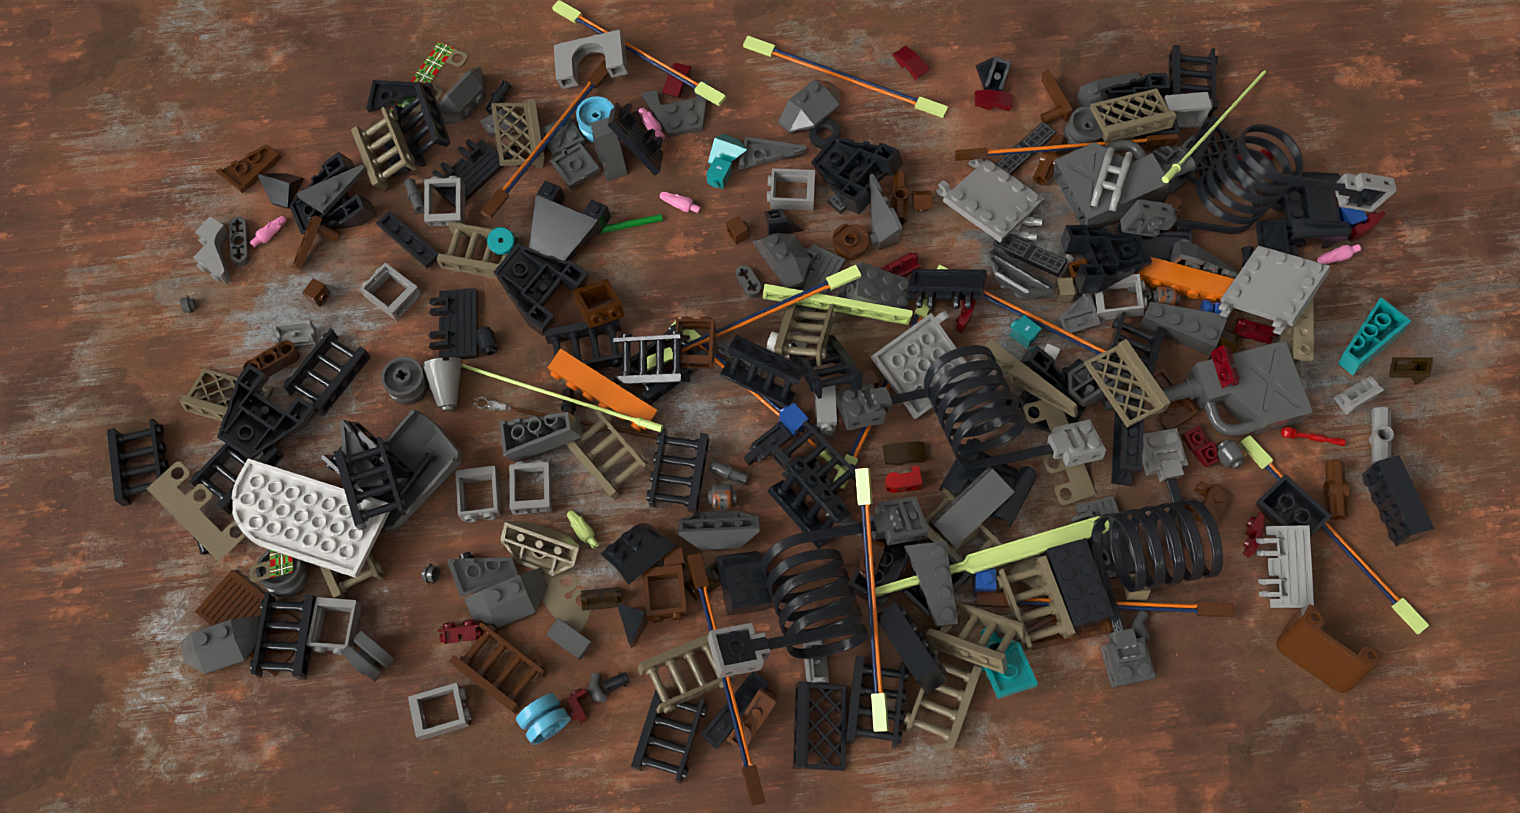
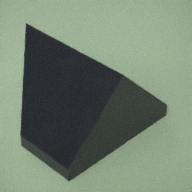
[975,56,1012,91]
[257,173,304,209]
[764,209,804,235]
[617,604,648,648]

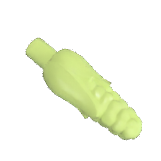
[567,510,599,549]

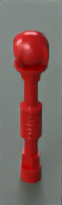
[1281,426,1346,446]

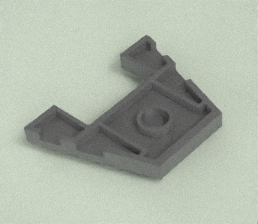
[641,80,708,137]

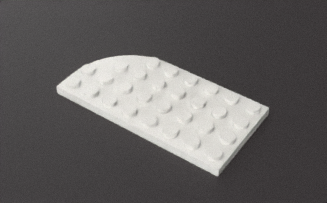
[231,459,390,578]

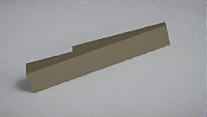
[983,339,1078,417]

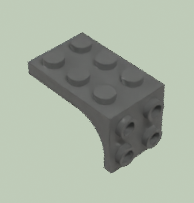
[838,262,910,310]

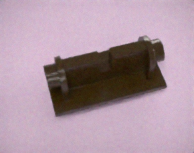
[580,587,622,611]

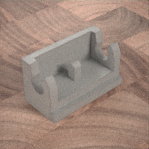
[272,320,317,348]
[1333,377,1384,415]
[803,640,829,684]

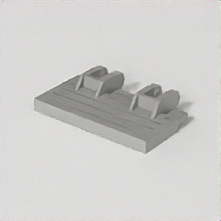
[1256,525,1314,608]

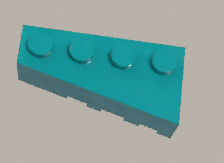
[1338,297,1411,376]

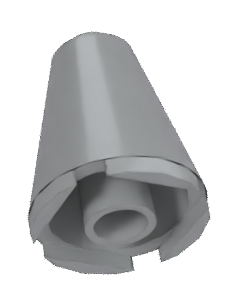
[423,357,462,411]

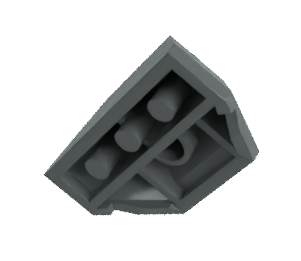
[438,66,486,124]
[778,79,840,133]
[753,233,811,289]
[988,249,1058,300]
[1068,354,1131,407]
[679,510,759,550]
[464,568,547,628]
[180,616,260,674]

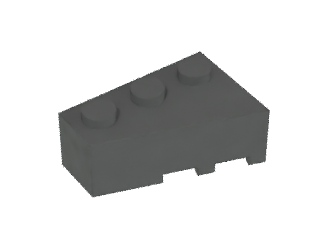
[590,117,628,182]

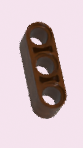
[243,340,300,377]

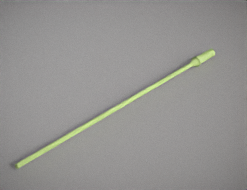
[1162,70,1266,183]
[461,364,664,432]

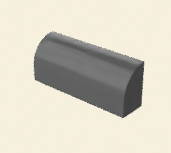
[931,467,1014,548]

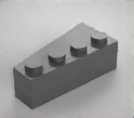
[1139,302,1228,356]
[499,412,583,462]

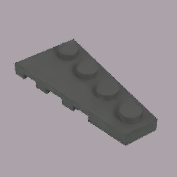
[904,541,958,626]

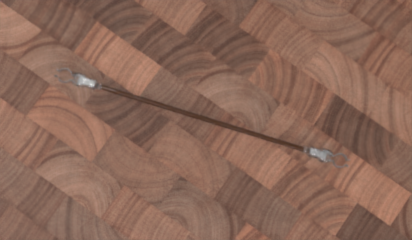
[473,397,713,451]

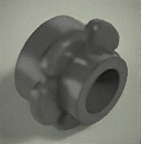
[180,295,196,313]
[422,564,440,583]

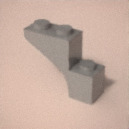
[193,217,231,284]

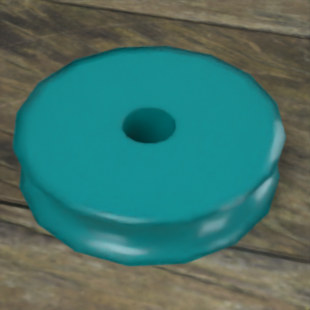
[487,227,515,255]

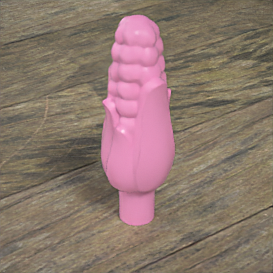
[638,108,665,140]
[660,192,701,213]
[249,216,287,248]
[1317,244,1361,264]

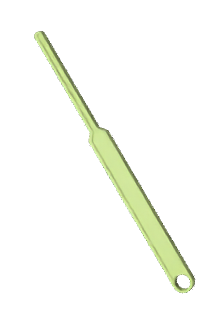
[875,516,1109,597]

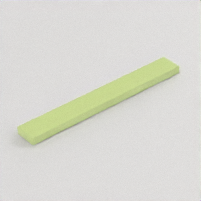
[762,284,913,325]

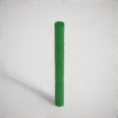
[596,214,663,235]

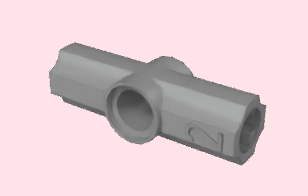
[1369,407,1394,464]

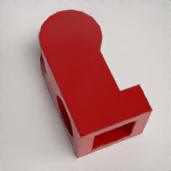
[885,466,923,493]

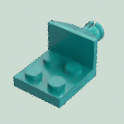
[979,628,1038,699]

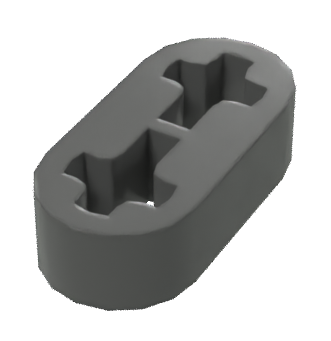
[736,265,761,298]

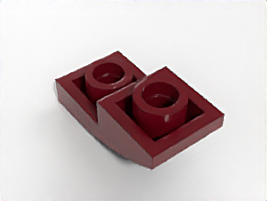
[892,45,930,80]
[662,62,692,98]
[974,90,1013,111]
[1348,211,1386,242]
[956,294,976,334]
[1181,425,1220,467]
[1242,512,1264,558]

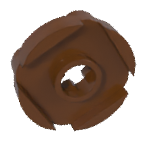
[832,223,869,260]

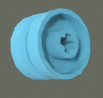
[576,96,614,142]
[515,693,571,745]

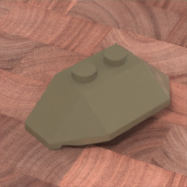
[500,521,580,576]

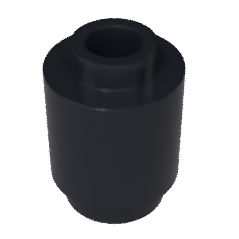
[476,326,499,356]

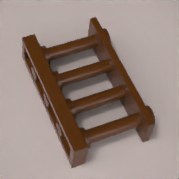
[449,622,547,714]

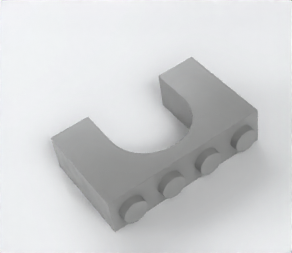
[554,30,628,89]

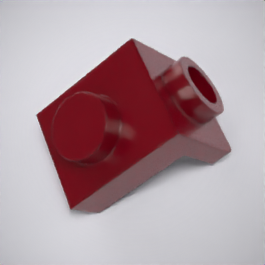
[567,688,589,724]

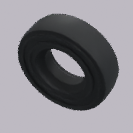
[809,118,841,149]

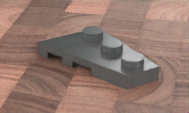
[447,557,518,597]

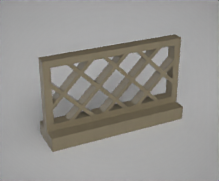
[1090,89,1176,144]
[492,99,544,168]
[1084,339,1171,428]
[180,368,274,421]

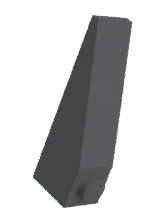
[1076,72,1141,113]
[868,174,902,250]
[1170,239,1239,279]

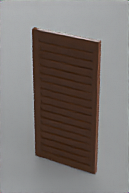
[195,569,299,676]

